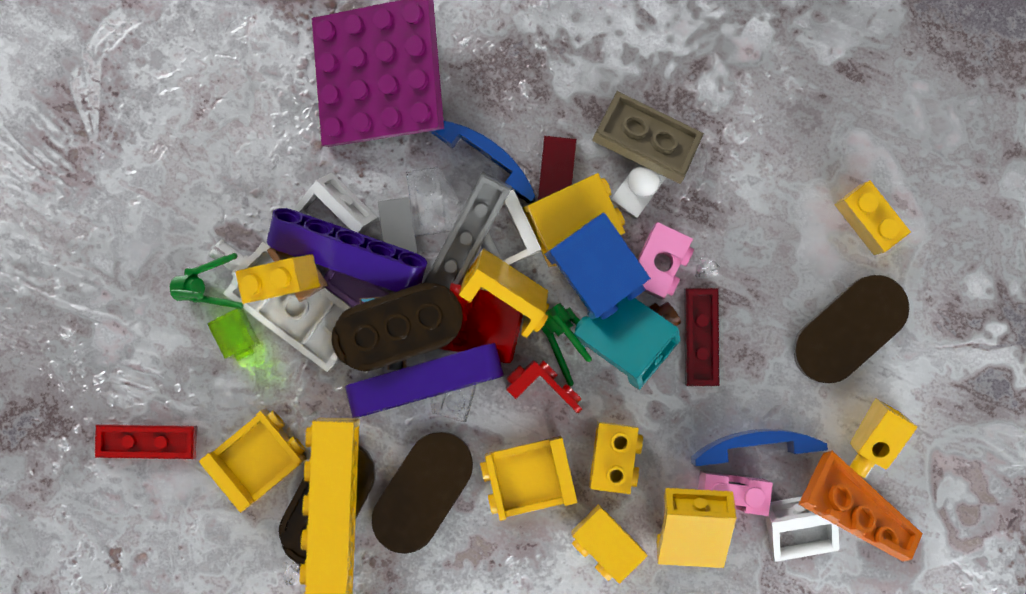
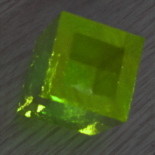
[207,308,261,362]

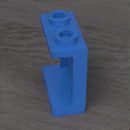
[544,212,651,320]

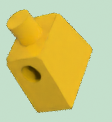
[850,398,917,479]

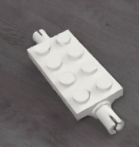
[209,239,370,374]

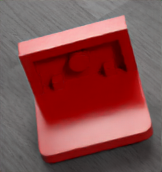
[439,283,523,363]
[506,360,582,414]

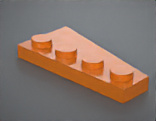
[798,450,923,561]

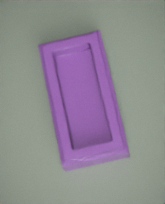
[323,269,389,307]

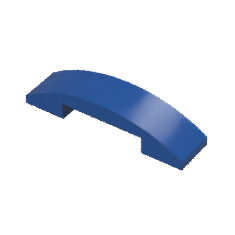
[429,121,535,204]
[691,429,828,466]

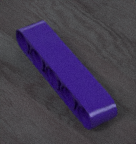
[266,208,427,292]
[345,343,504,418]

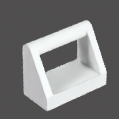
[293,173,378,234]
[481,189,541,266]
[765,497,839,562]

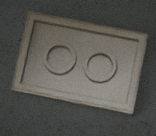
[592,91,704,184]

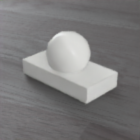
[611,163,666,219]

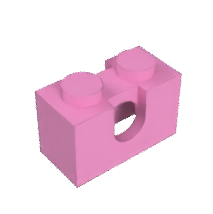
[637,222,694,300]
[698,470,773,516]

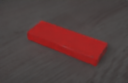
[95,424,197,459]

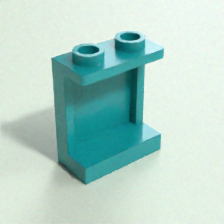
[574,297,680,391]

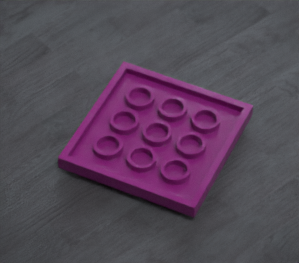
[312,0,444,147]

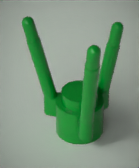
[170,253,244,309]
[541,303,592,386]

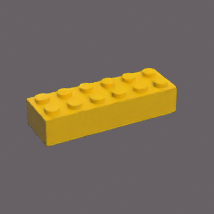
[300,417,360,594]

